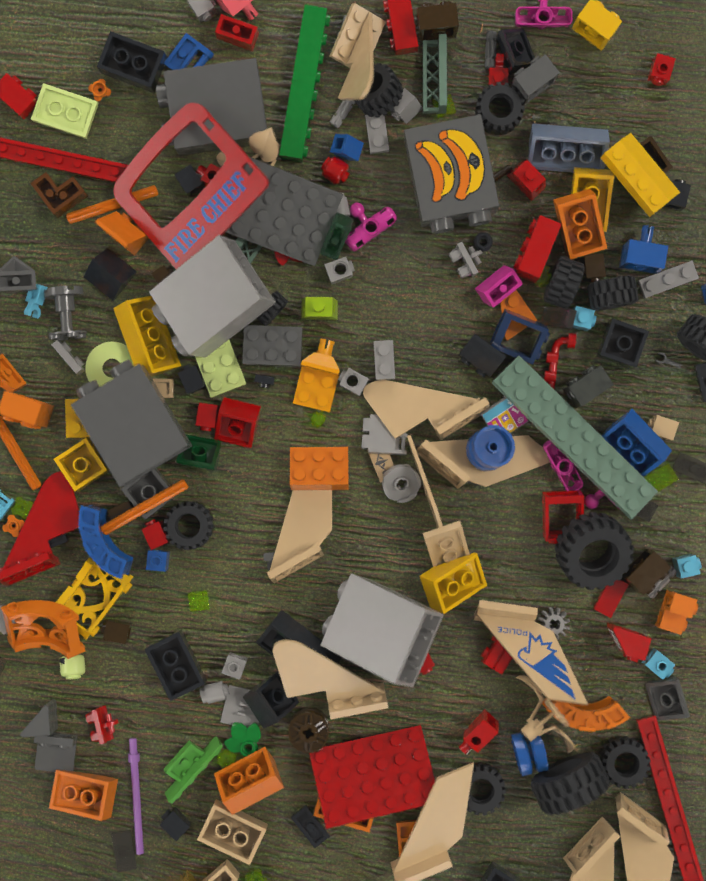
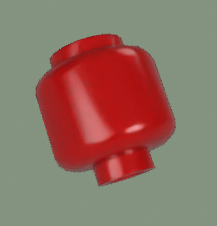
[321,156,350,185]

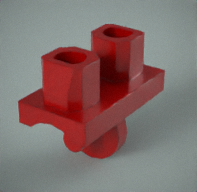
[85,705,119,744]

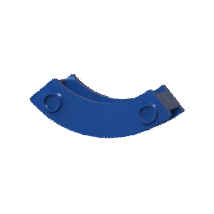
[79,505,134,579]

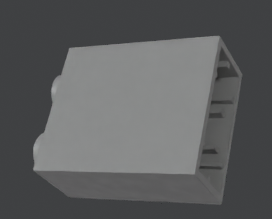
[149,235,276,358]
[321,574,444,687]

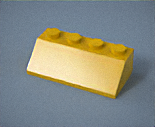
[601,133,680,217]
[113,296,181,377]

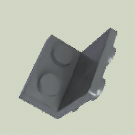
[34,732,78,772]

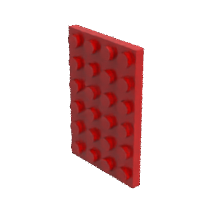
[309,725,435,829]

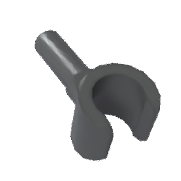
[655,352,681,369]

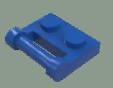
[164,33,214,70]

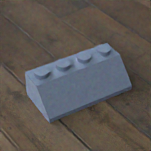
[528,124,610,172]

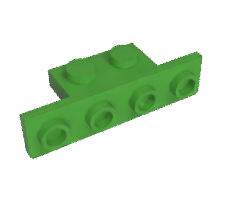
[164,736,223,804]

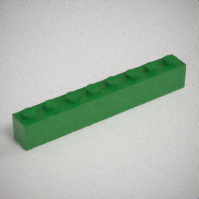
[279,4,331,163]

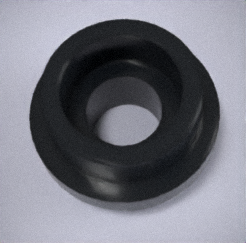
[473,232,493,252]

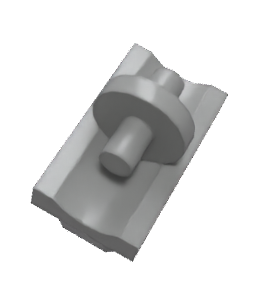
[448,242,483,279]

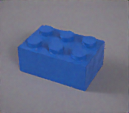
[601,409,672,477]

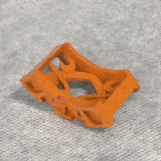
[1,600,85,659]
[542,696,630,732]

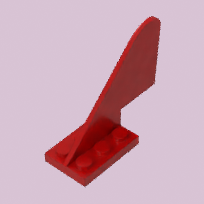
[0,471,80,586]

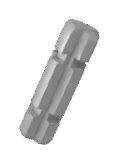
[330,100,355,128]
[646,566,677,599]

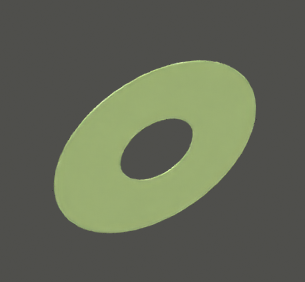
[85,342,134,387]

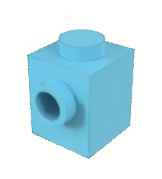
[568,306,596,331]
[672,554,702,579]
[641,648,675,680]

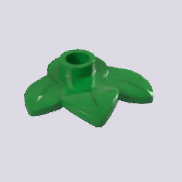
[224,722,261,757]

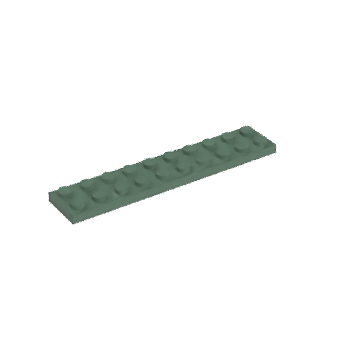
[492,356,658,520]

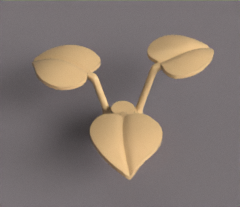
[216,128,280,167]
[516,675,575,753]

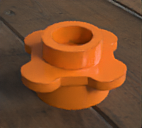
[89,79,111,102]
[2,515,25,537]

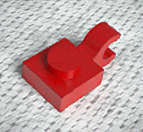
[488,53,509,86]

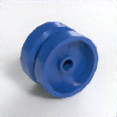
[466,425,515,471]
[511,732,549,777]

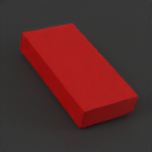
[593,579,629,618]

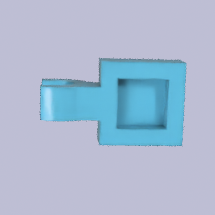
[24,284,48,319]

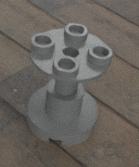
[44,286,87,341]

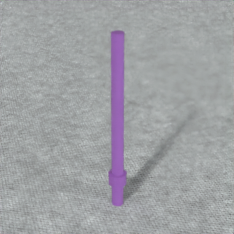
[128,738,144,855]

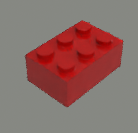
[513,215,561,283]

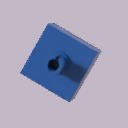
[619,225,668,274]

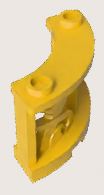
[56,557,133,640]

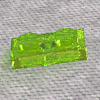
[644,463,679,492]

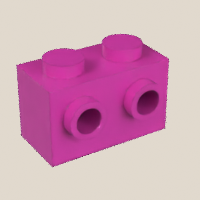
[475,265,523,308]

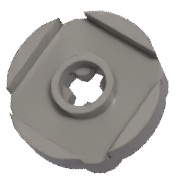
[382,464,421,503]

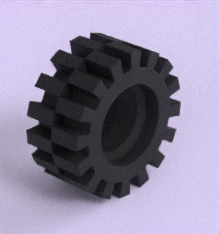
[256,290,288,326]

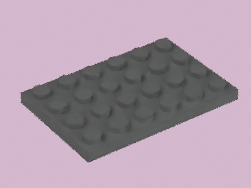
[226,157,343,266]

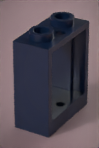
[489,309,550,365]

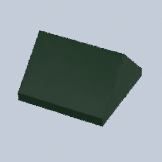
[176,434,222,470]

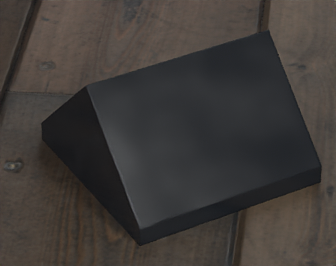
[496,28,535,75]
[84,248,137,301]

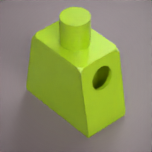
[301,297,338,320]

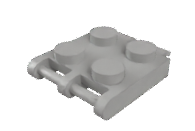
[362,414,408,455]

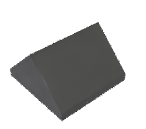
[645,675,690,720]
[20,699,58,737]

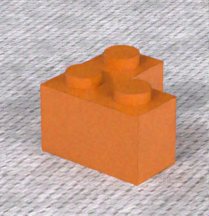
[655,590,698,635]

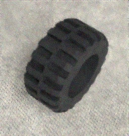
[555,512,634,590]
[531,752,610,815]

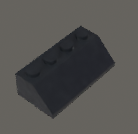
[256,610,342,664]

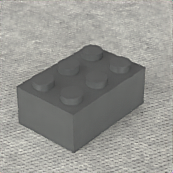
[243,325,303,367]

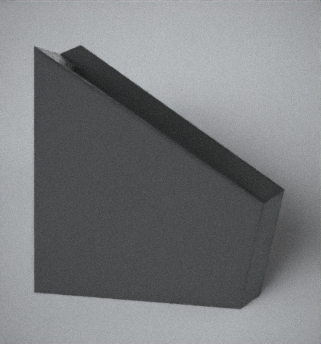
[0,256,36,293]

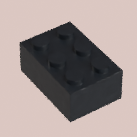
[97,31,167,93]
[144,629,207,702]

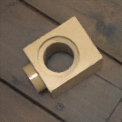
[647,415,679,441]

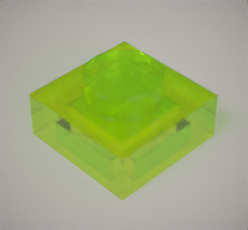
[432,94,456,119]
[534,265,552,287]
[188,590,210,612]

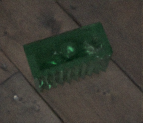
[320,212,354,260]

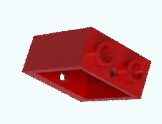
[542,490,584,544]

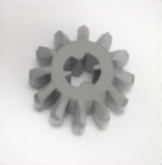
[538,607,570,640]

